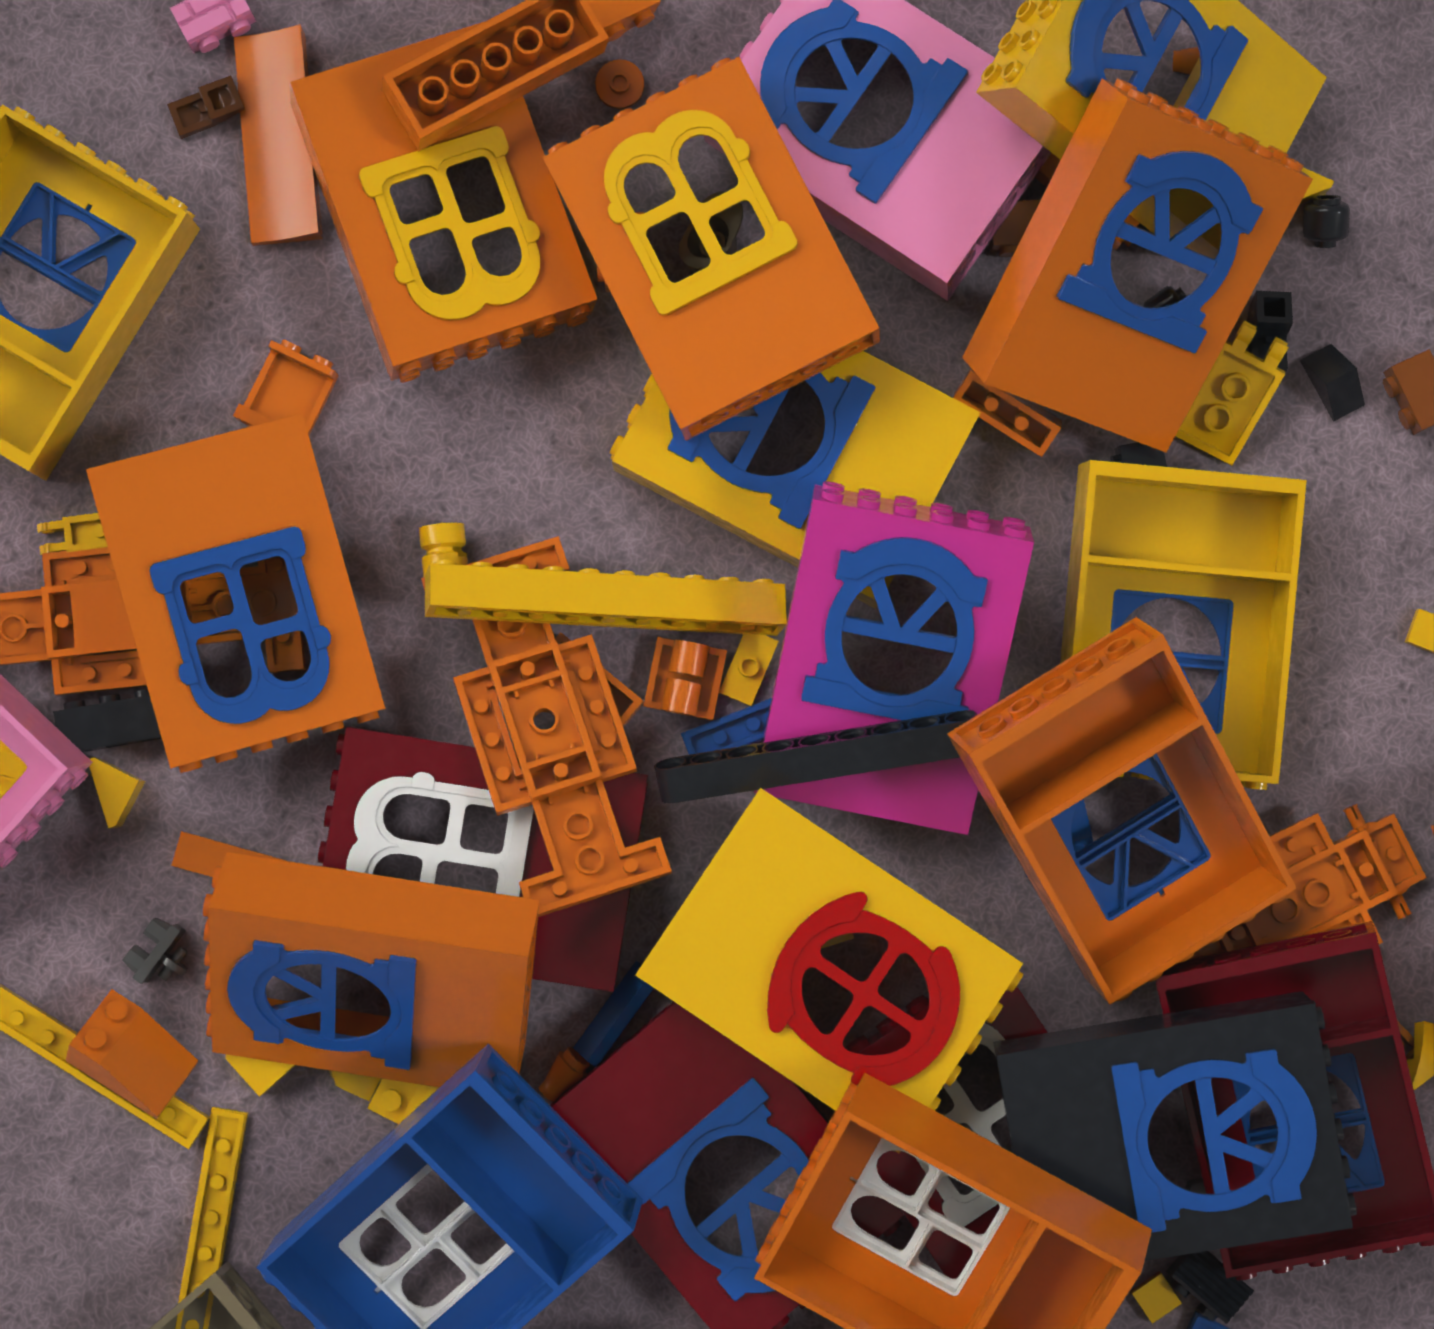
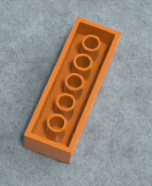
[382,0,609,152]

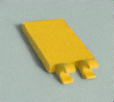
[1176,320,1289,466]

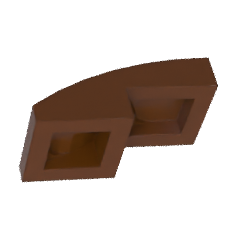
[167,75,244,139]

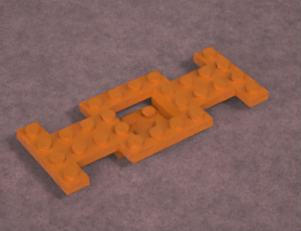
[0,547,306,695]

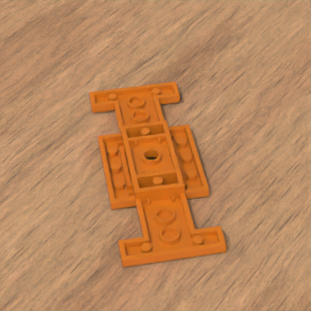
[421,536,672,917]

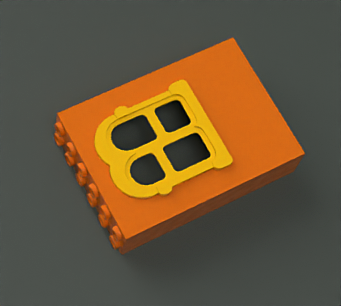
[290,22,598,383]
[542,56,880,441]

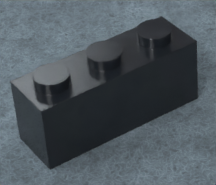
[53,689,162,752]

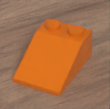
[66,989,199,1119]

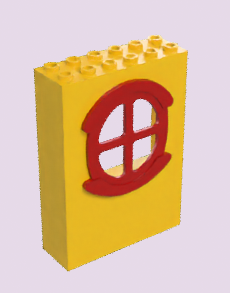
[635,788,1024,1153]

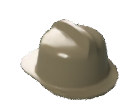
[679,191,744,269]

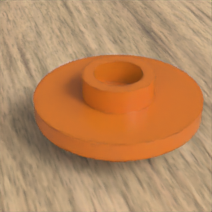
[595,59,644,109]

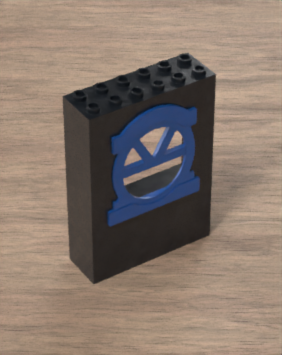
[993,991,1357,1261]

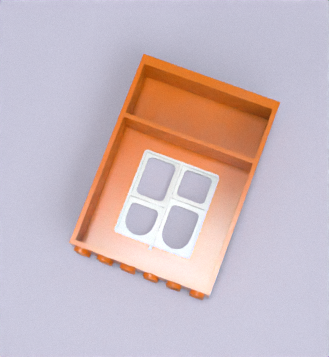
[754,1073,1152,1329]

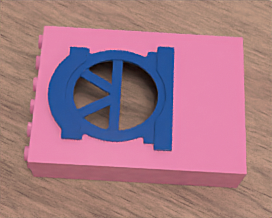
[704,0,1051,301]

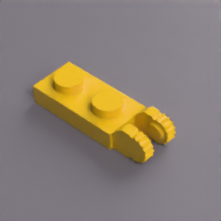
[37,513,108,555]

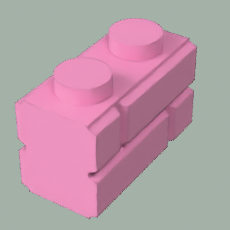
[170,0,256,53]

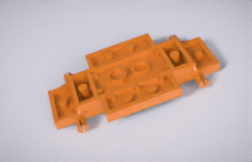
[1190,804,1427,959]

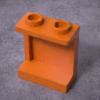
[233,339,339,435]

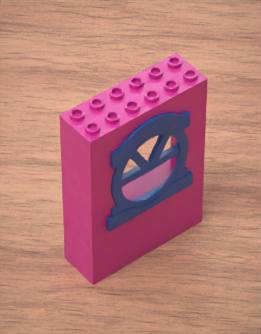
[754,481,1034,835]

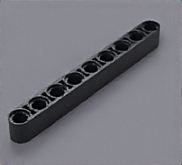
[654,710,977,804]

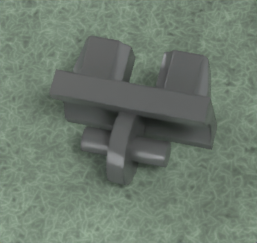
[122,918,188,984]

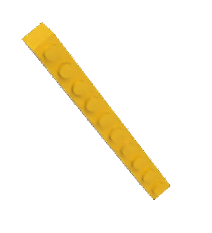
[425,560,787,636]

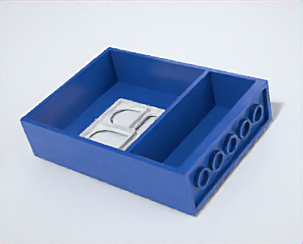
[256,1043,643,1329]

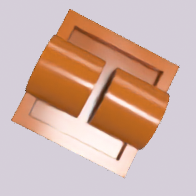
[643,637,727,721]

